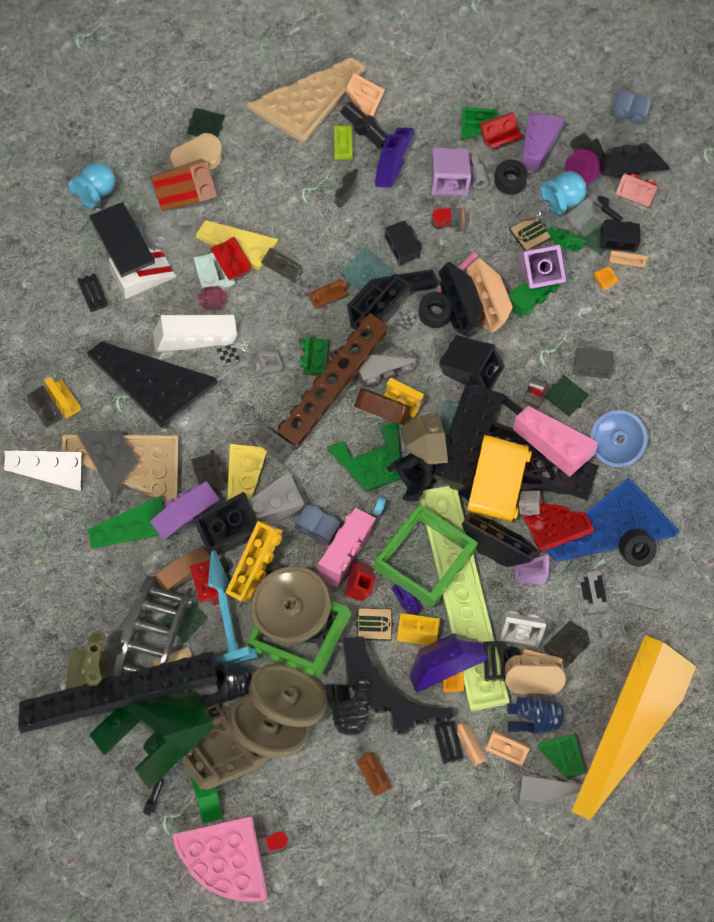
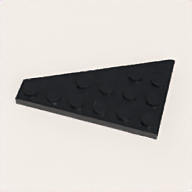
[87,341,217,428]

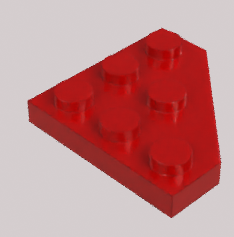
[518,499,594,553]

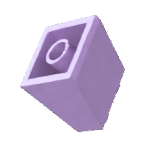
[431,147,471,196]
[516,245,566,289]

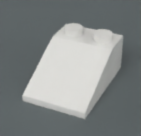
[499,611,546,647]

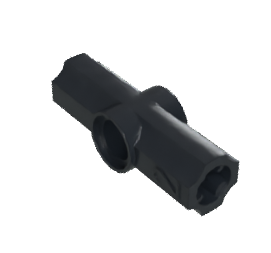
[340,101,388,149]

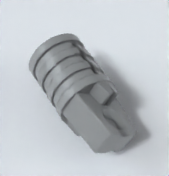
[470,155,489,189]

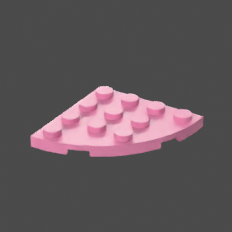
[172,817,268,901]

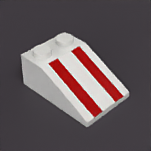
[108,247,176,299]

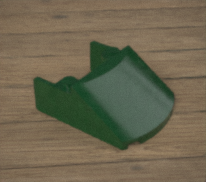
[89,691,214,789]

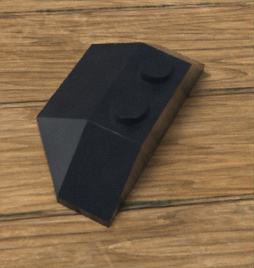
[599,143,670,176]
[438,262,484,336]
[347,274,411,338]
[462,513,538,567]

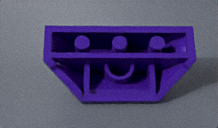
[409,633,489,693]

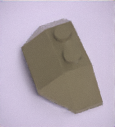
[401,413,448,464]

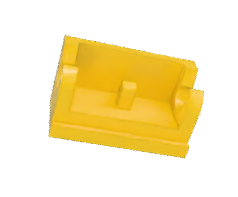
[396,613,439,645]

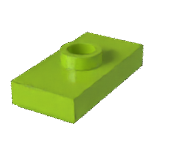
[334,125,352,160]

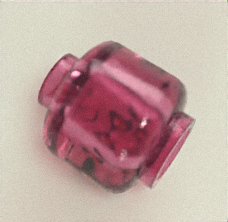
[198,286,227,311]

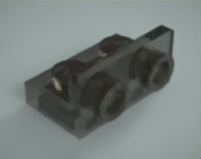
[191,449,227,492]
[543,621,590,669]

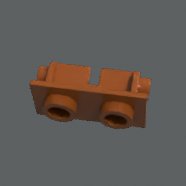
[307,279,349,309]
[356,752,393,797]

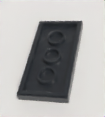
[89,202,155,278]

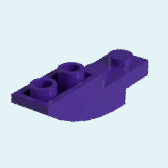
[375,128,415,187]

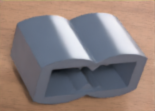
[610,91,651,124]
[295,504,341,546]

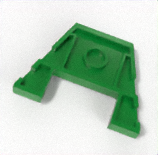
[327,422,401,492]

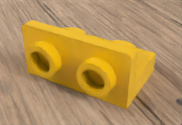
[44,376,81,419]
[384,378,424,418]

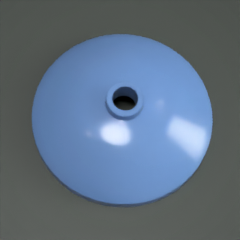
[590,410,648,467]

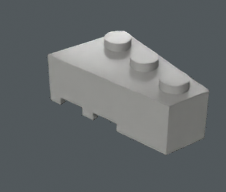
[249,472,304,524]

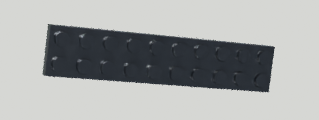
[18,651,218,733]

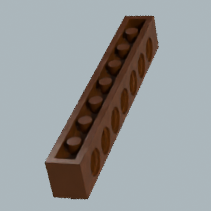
[278,313,389,449]

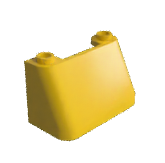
[466,435,532,522]

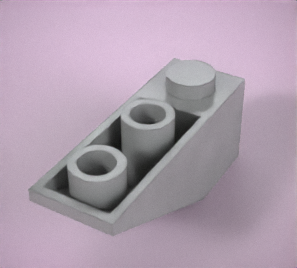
[358,355,416,388]
[518,774,582,807]

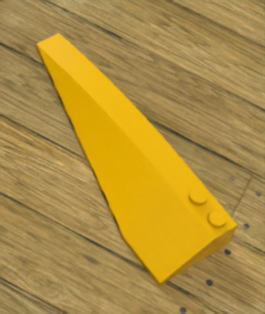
[571,635,696,820]

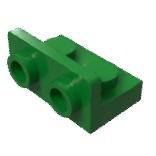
[547,226,588,252]
[300,333,328,376]

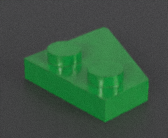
[461,107,498,140]
[537,734,586,779]

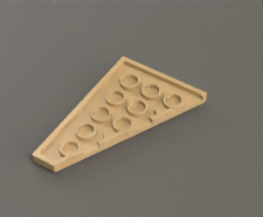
[247,58,365,144]
[62,435,178,504]

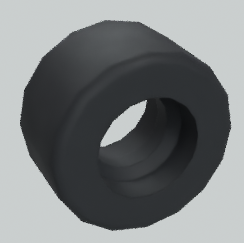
[494,159,528,195]
[418,291,452,328]
[618,528,657,567]

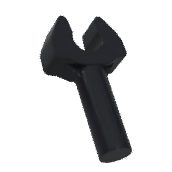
[591,196,623,221]
[143,778,165,816]

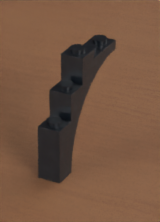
[342,636,453,735]

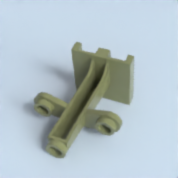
[66,631,110,689]

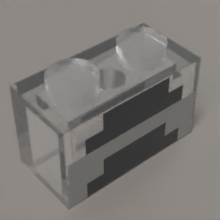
[573,570,608,616]

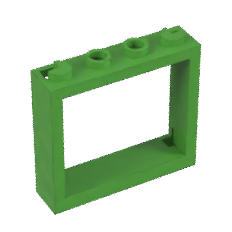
[374,505,478,608]
[246,601,351,677]

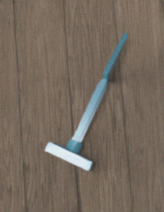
[208,550,258,664]

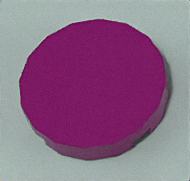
[565,149,600,185]

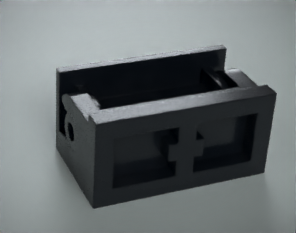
[600,219,640,252]
[384,220,422,266]

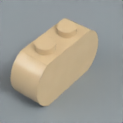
[170,133,222,170]
[504,655,566,695]

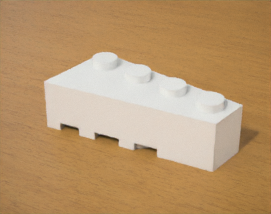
[153,315,237,353]

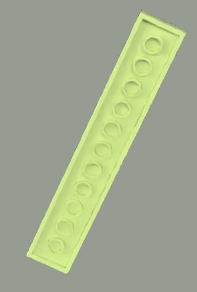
[419,486,510,712]

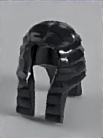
[387,453,436,501]
[201,661,252,706]
[325,678,372,735]

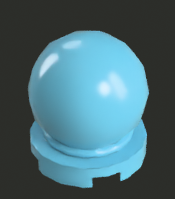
[68,162,115,209]
[540,171,587,215]

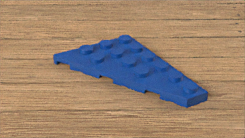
[546,478,680,562]

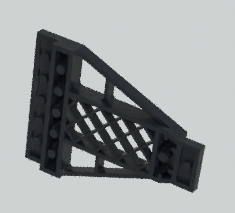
[432,382,599,500]

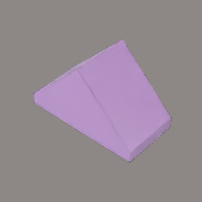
[515,555,549,585]

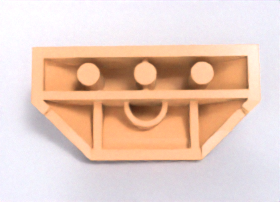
[467,258,512,332]

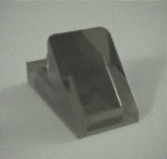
[570,132,604,161]
[26,385,62,428]

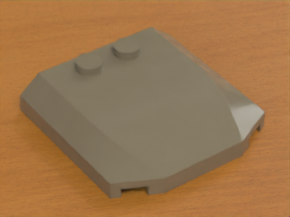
[180,704,270,790]

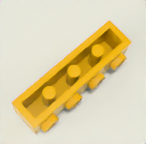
[226,521,283,602]

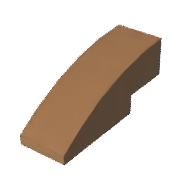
[155,546,211,592]

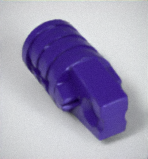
[391,584,422,615]

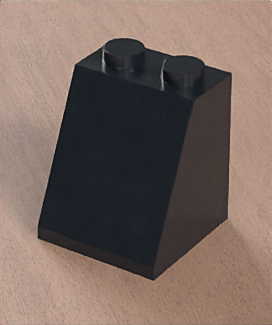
[439,335,504,390]

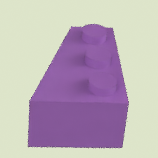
[521,112,565,172]
[150,481,220,540]

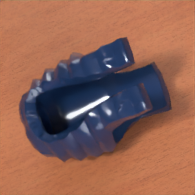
[507,694,564,735]

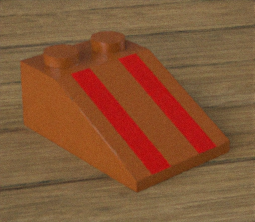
[150,159,217,211]

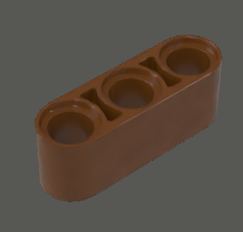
[354,388,411,425]

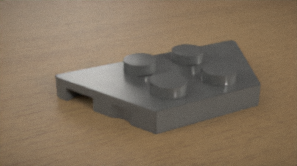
[77,430,138,496]

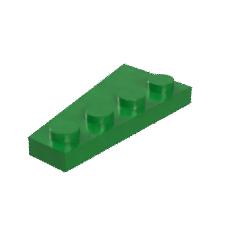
[88,496,164,549]

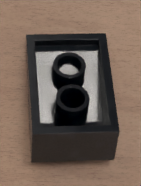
[193,492,258,556]

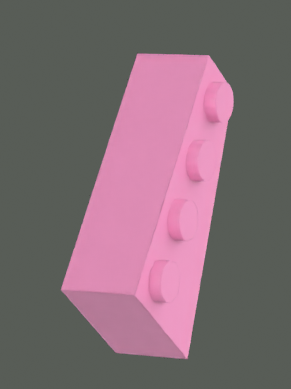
[513,406,598,477]
[316,508,376,589]

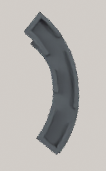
[112,576,194,677]

